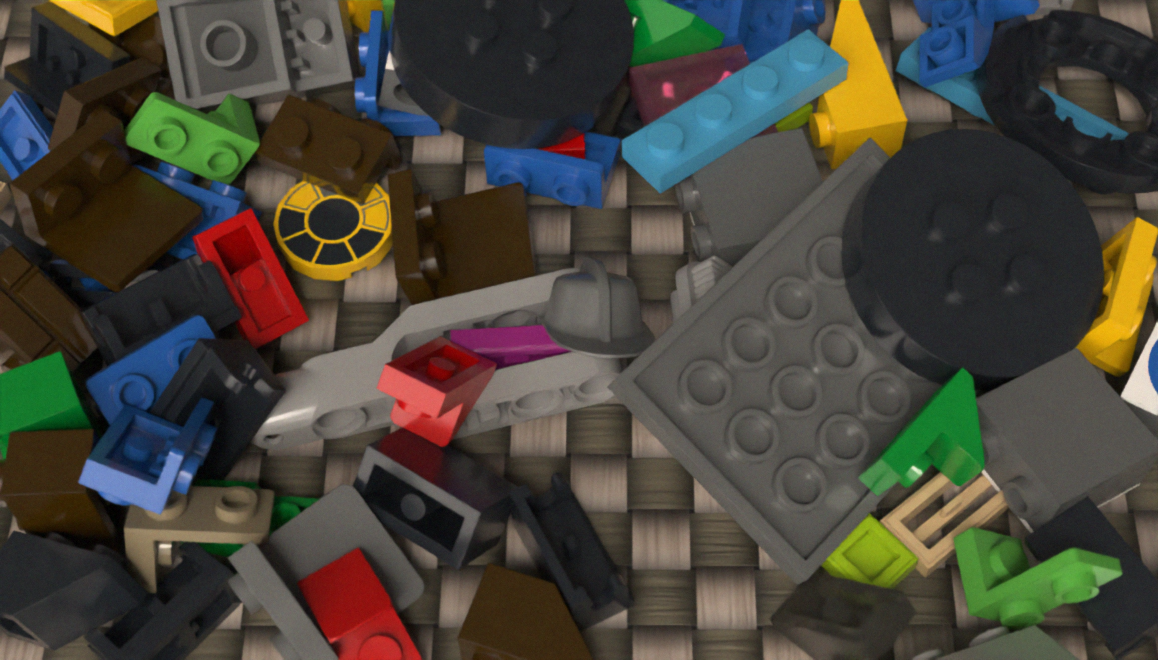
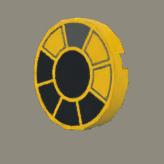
[273,181,393,281]

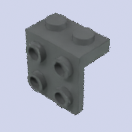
[227,484,424,660]

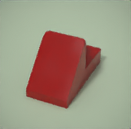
[193,208,309,349]
[376,336,497,447]
[297,547,423,660]

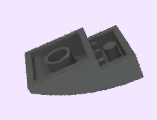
[157,0,361,112]

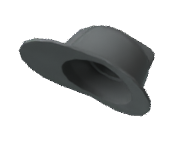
[539,257,655,358]

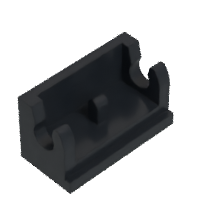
[79,254,242,366]
[149,338,286,480]
[509,473,634,632]
[1025,496,1158,660]
[83,542,242,660]

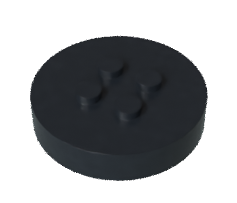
[389,0,634,149]
[841,129,1104,391]

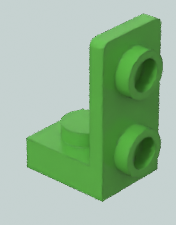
[124,92,261,185]
[953,527,1123,629]

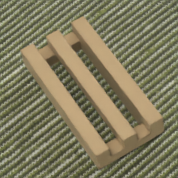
[880,472,1009,578]

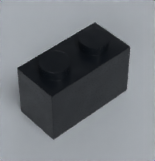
[353,427,518,570]

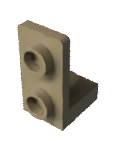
[124,486,274,593]

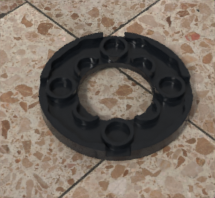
[977,10,1158,195]

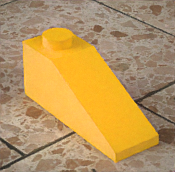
[809,0,908,170]

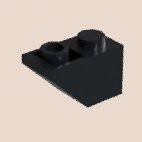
[0,531,148,651]

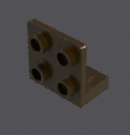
[9,110,204,292]
[387,169,537,305]

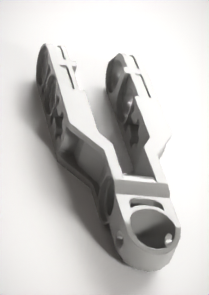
[250,268,623,450]

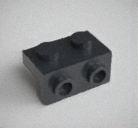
[4,1,130,115]

